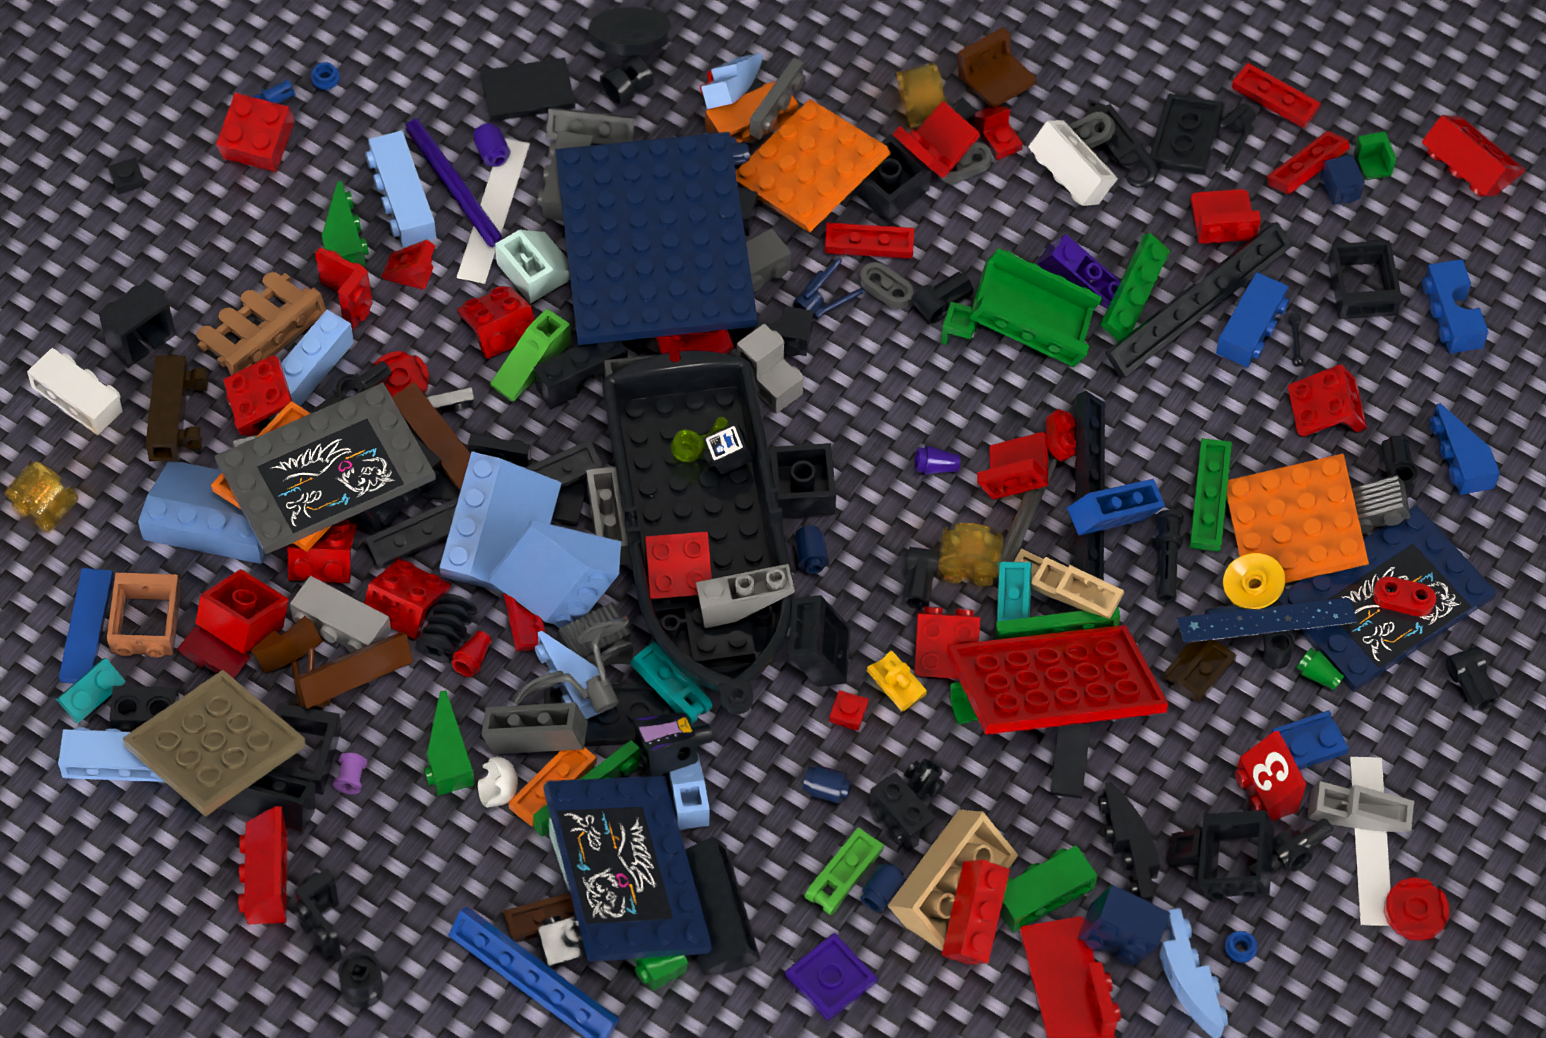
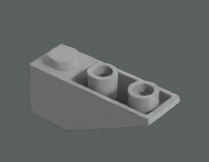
[696,564,795,628]

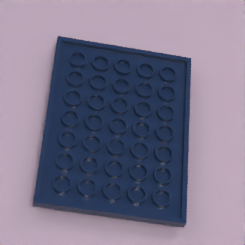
[555,132,758,345]

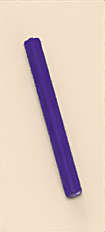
[405,118,502,248]

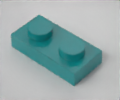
[997,562,1032,622]
[56,658,126,723]

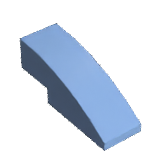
[701,52,763,109]

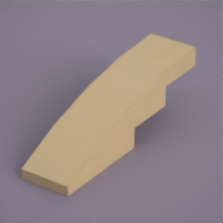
[1014,549,1125,619]

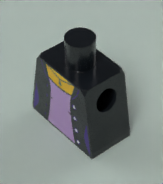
[633,712,713,777]

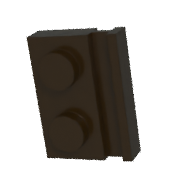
[1162,639,1237,704]

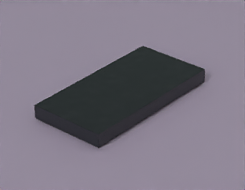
[544,683,671,746]

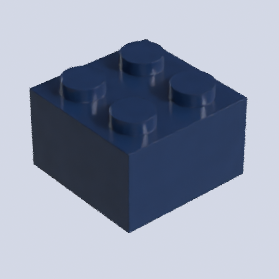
[1078,884,1170,966]

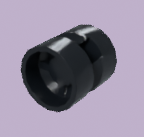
[600,55,654,107]
[338,951,384,1009]

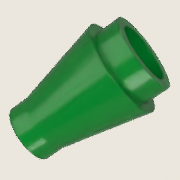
[1296,648,1344,691]

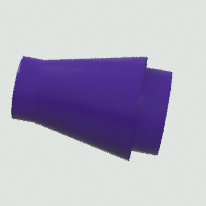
[914,445,961,475]

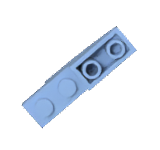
[1160,908,1228,1038]

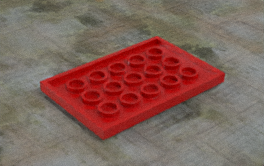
[947,625,1168,735]

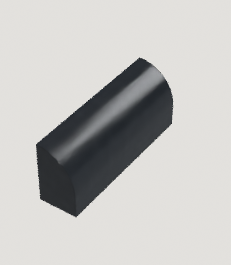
[685,836,761,975]

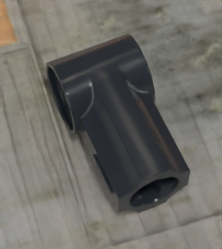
[911,271,974,324]
[1381,435,1418,499]
[903,546,940,609]
[1262,602,1295,669]
[1446,647,1499,712]

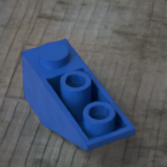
[1430,403,1500,495]

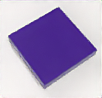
[785,932,878,1022]

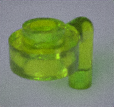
[671,417,728,462]

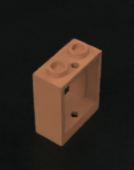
[107,572,181,657]

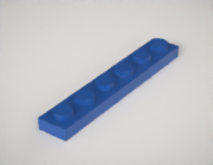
[448,906,619,1038]

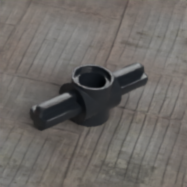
[312,361,392,413]
[1249,818,1334,876]

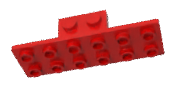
[1020,916,1121,1038]

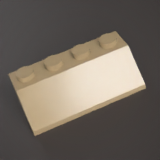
[887,810,1018,950]

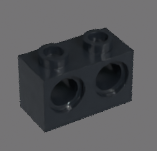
[109,686,180,732]

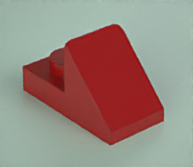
[974,106,1023,160]
[381,240,435,289]

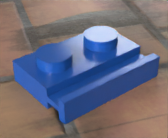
[1271,710,1349,770]

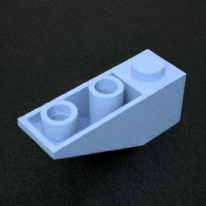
[535,631,602,719]
[668,755,709,830]

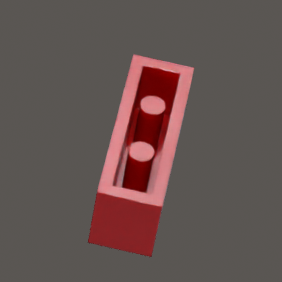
[941,859,1010,965]

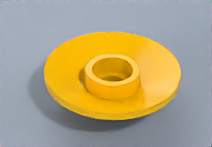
[1223,553,1286,609]

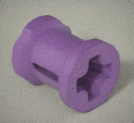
[333,753,368,794]

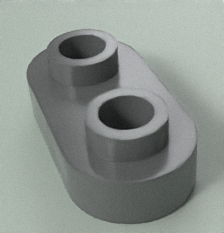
[1068,112,1115,149]
[938,143,992,184]
[860,262,913,309]

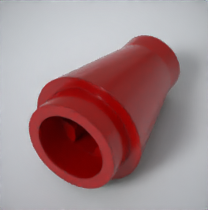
[452,631,492,677]

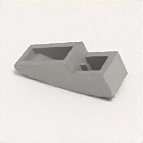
[1307,781,1414,832]

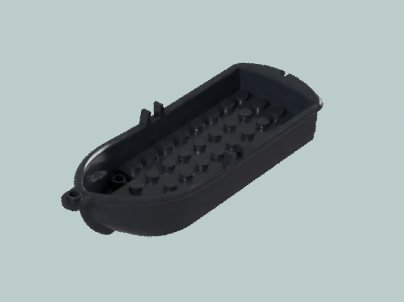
[602,350,794,714]

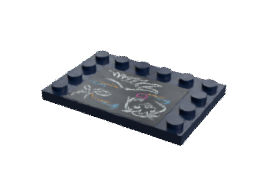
[1275,505,1497,692]
[543,776,712,962]

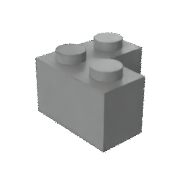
[737,324,804,414]

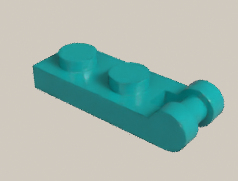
[630,641,712,725]

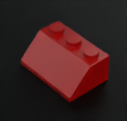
[1421,115,1526,197]
[238,807,288,925]

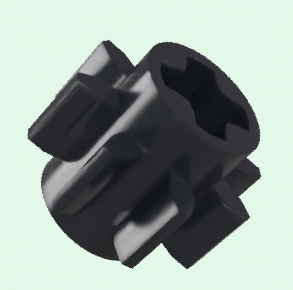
[904,759,945,799]

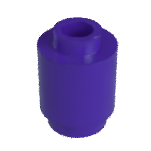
[474,123,511,167]

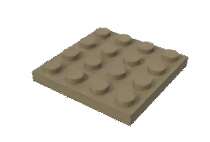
[123,670,306,817]

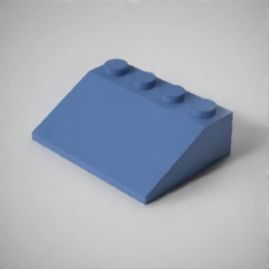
[439,452,561,593]
[138,462,265,564]
[489,520,621,628]

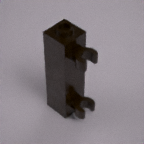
[146,354,209,462]

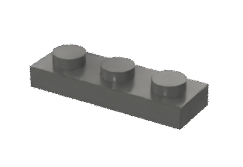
[750,58,806,140]
[546,107,636,144]

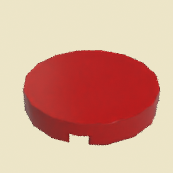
[373,351,430,397]
[1384,877,1450,941]

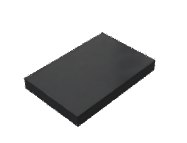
[480,57,576,122]
[1150,93,1224,176]

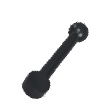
[1289,313,1304,367]

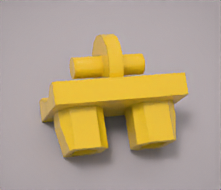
[867,651,927,711]

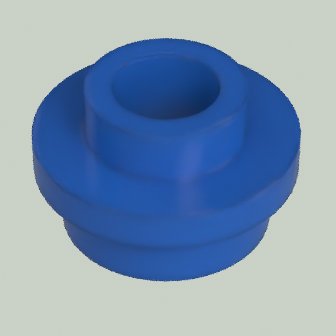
[311,62,340,90]
[1224,931,1258,963]

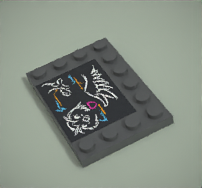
[215,383,436,555]

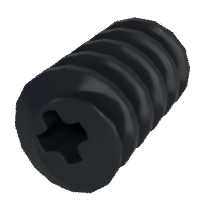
[416,594,478,663]

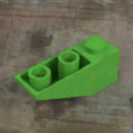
[490,308,571,402]

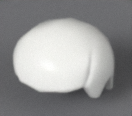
[478,756,518,807]

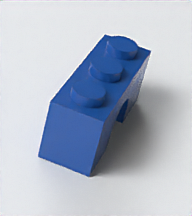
[1422,259,1488,354]

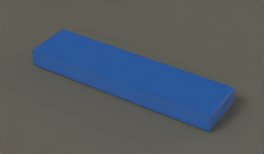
[59,568,114,683]

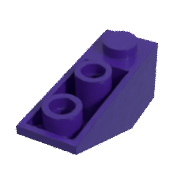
[1036,234,1121,309]

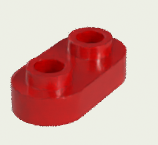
[1046,409,1076,462]
[1373,576,1436,617]

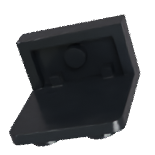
[294,869,342,962]

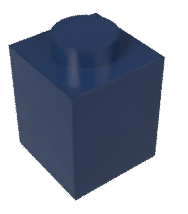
[1321,155,1365,205]

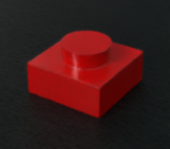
[829,690,869,731]

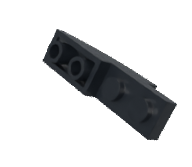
[1098,782,1161,903]

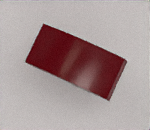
[177,625,251,679]

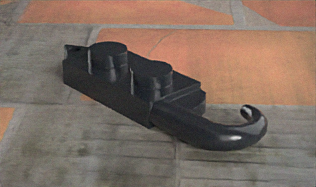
[1088,99,1158,188]

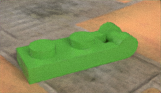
[804,828,884,916]

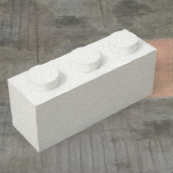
[1029,120,1118,206]
[27,348,123,435]

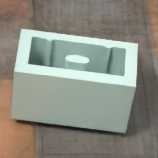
[495,230,570,304]

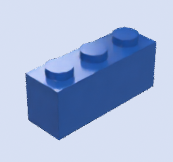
[1216,272,1290,368]
[1067,479,1165,536]

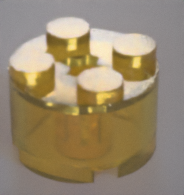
[896,63,948,128]
[4,461,79,533]
[938,523,1003,586]

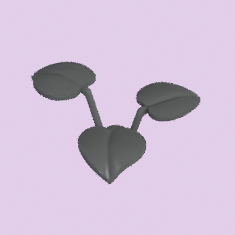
[515,616,634,713]

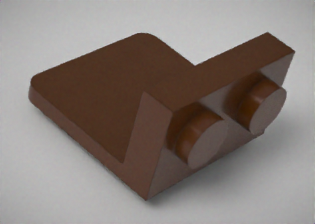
[957,27,1036,107]

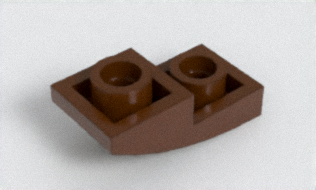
[250,616,323,673]

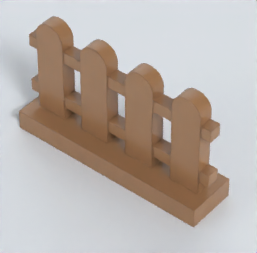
[196,272,326,376]

